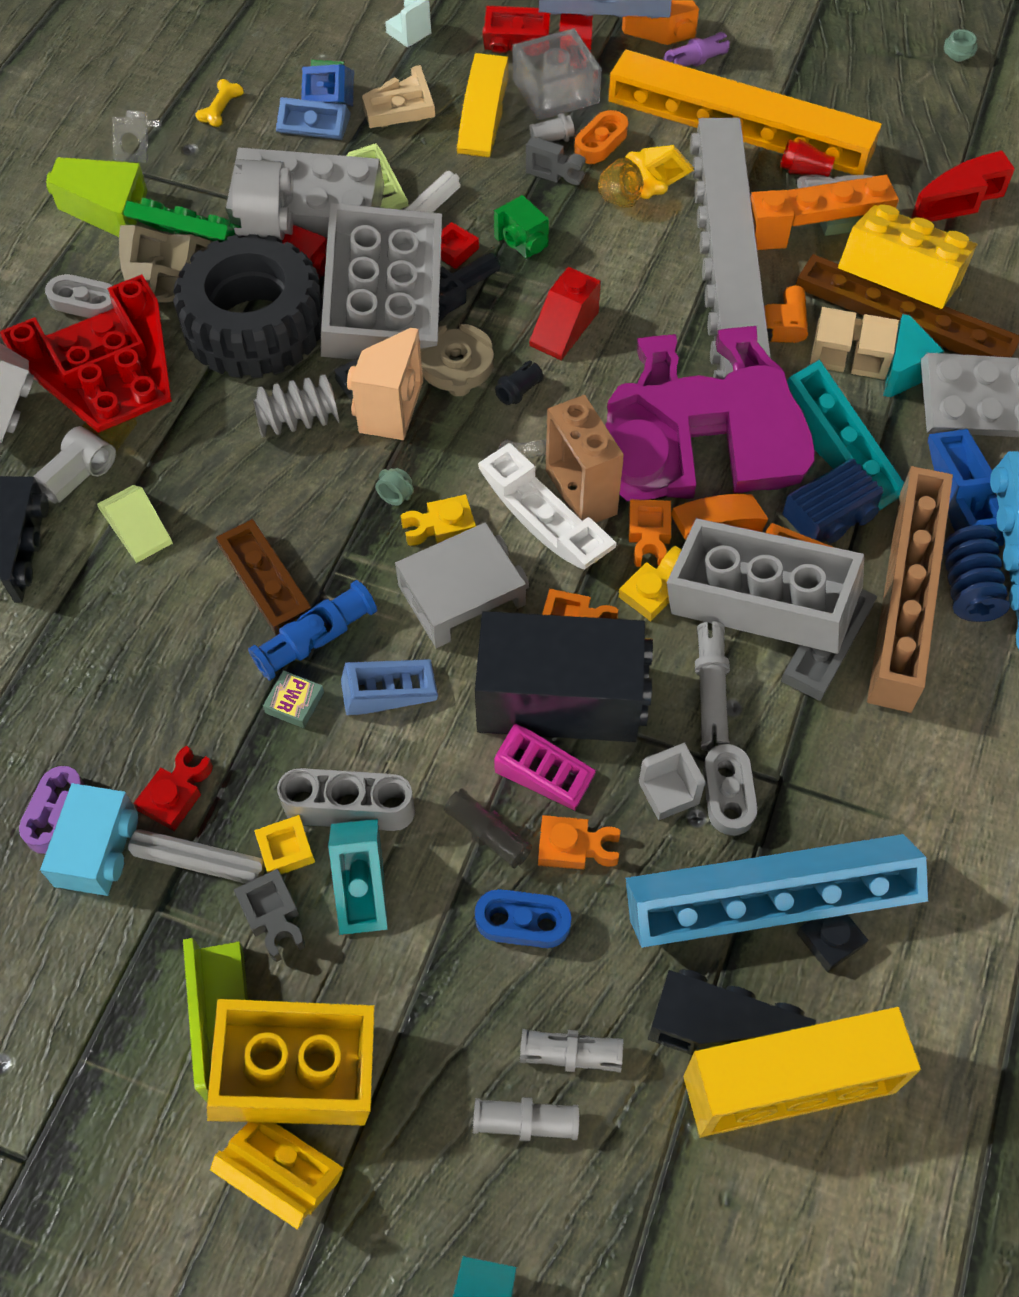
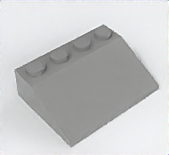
[321,203,442,360]

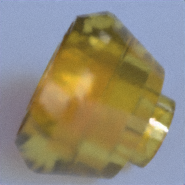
[598,158,644,208]

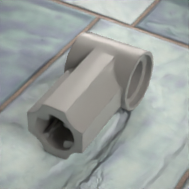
[33,426,116,504]

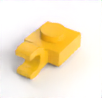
[619,545,681,622]

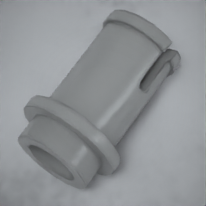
[530,113,575,142]

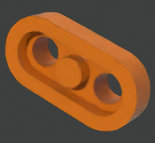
[574,110,628,164]

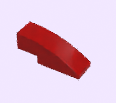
[911,150,1015,222]

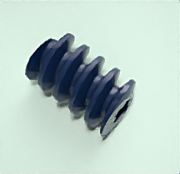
[943,525,1010,622]

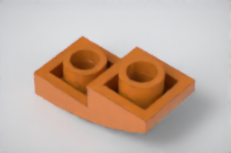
[671,494,768,540]

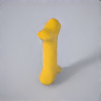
[196,79,244,127]
[625,148,668,199]

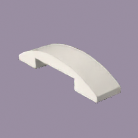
[478,443,616,570]

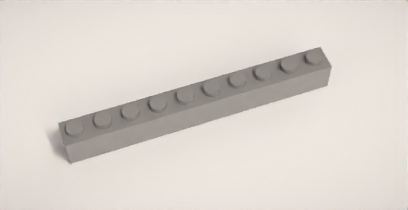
[690,118,771,380]

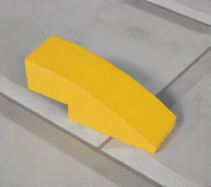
[457,53,508,157]

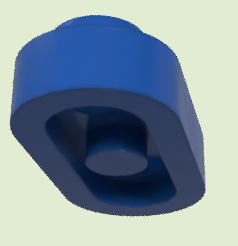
[475,889,571,948]

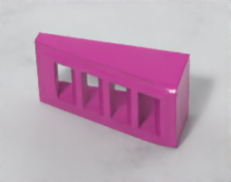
[494,723,596,811]

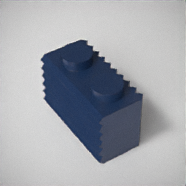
[782,459,884,544]

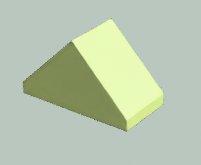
[97,485,173,563]

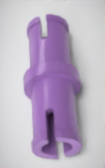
[664,32,729,67]

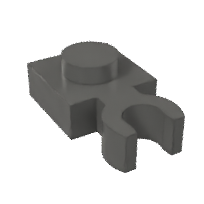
[526,136,586,185]
[234,868,305,962]

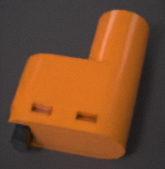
[764,285,808,343]

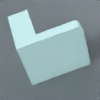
[386,0,431,48]

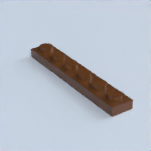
[796,254,1019,357]

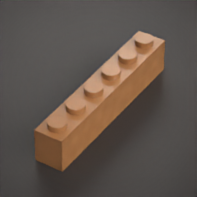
[867,466,953,713]

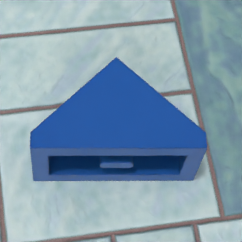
[301,64,354,106]

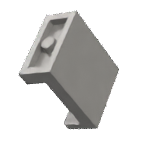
[395,522,529,648]

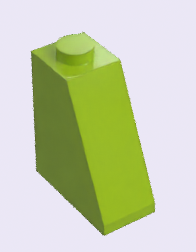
[46,157,148,237]

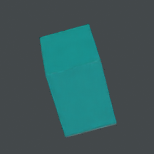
[883,314,944,398]

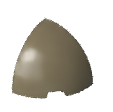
[119,225,214,302]

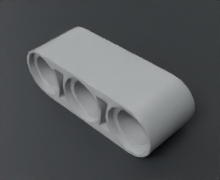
[277,768,415,831]

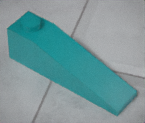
[786,359,904,511]

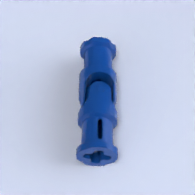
[248,580,377,681]

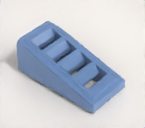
[341,659,438,715]

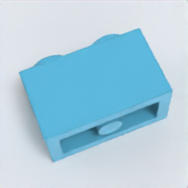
[40,783,138,896]

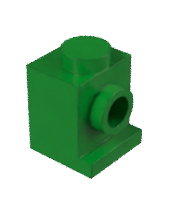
[494,195,549,259]

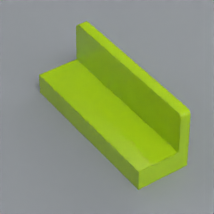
[183,938,248,1102]

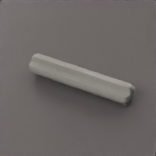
[128,829,265,883]

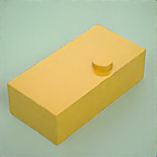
[683,1006,921,1138]

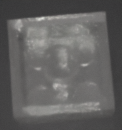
[513,29,602,120]

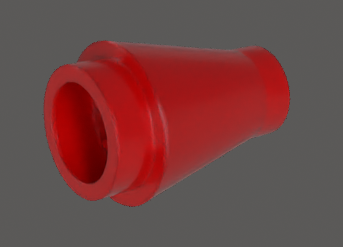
[780,138,835,177]

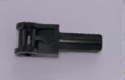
[438,253,501,323]

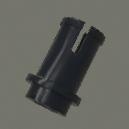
[495,360,544,405]

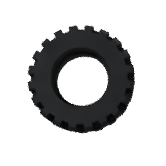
[173,234,323,379]

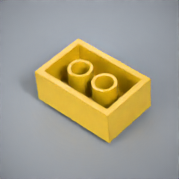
[838,205,977,309]
[207,999,375,1125]

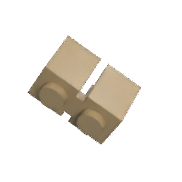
[810,307,899,380]

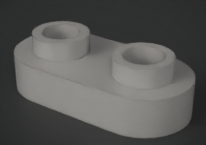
[45,274,113,318]
[703,744,757,836]

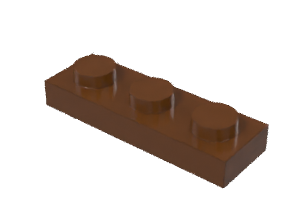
[216,519,312,636]

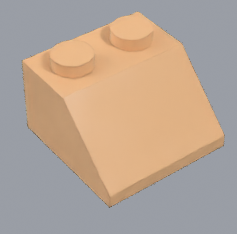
[347,328,423,441]

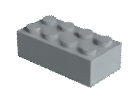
[226,147,384,238]
[667,518,864,654]

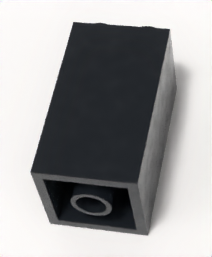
[475,611,653,742]

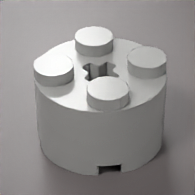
[232,159,294,240]

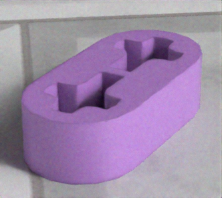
[19,766,85,854]

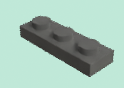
[781,589,878,701]

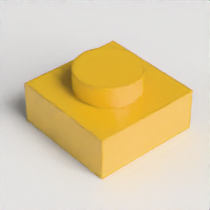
[254,815,315,875]

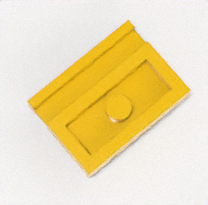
[210,1122,344,1230]

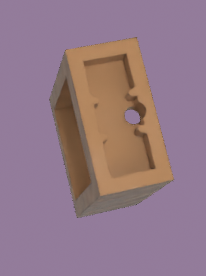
[546,395,624,523]

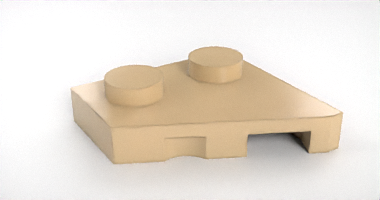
[362,65,435,128]

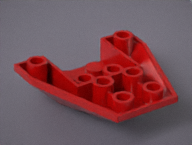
[0,274,172,433]

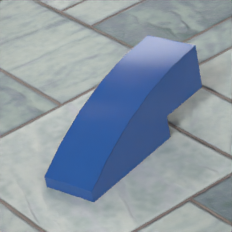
[928,429,1004,546]

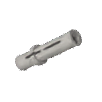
[695,621,730,752]

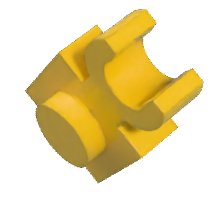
[401,494,476,546]

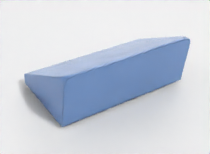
[276,97,350,140]

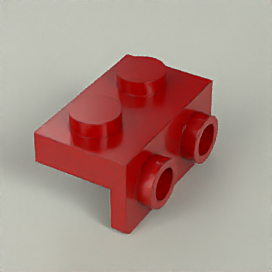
[482,6,551,54]

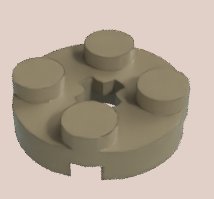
[420,324,494,396]

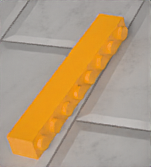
[608,50,882,175]

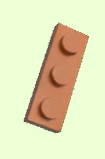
[788,175,899,227]

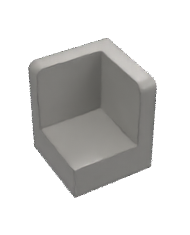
[639,742,705,821]

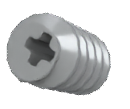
[253,375,339,438]

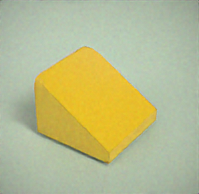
[645,145,694,186]

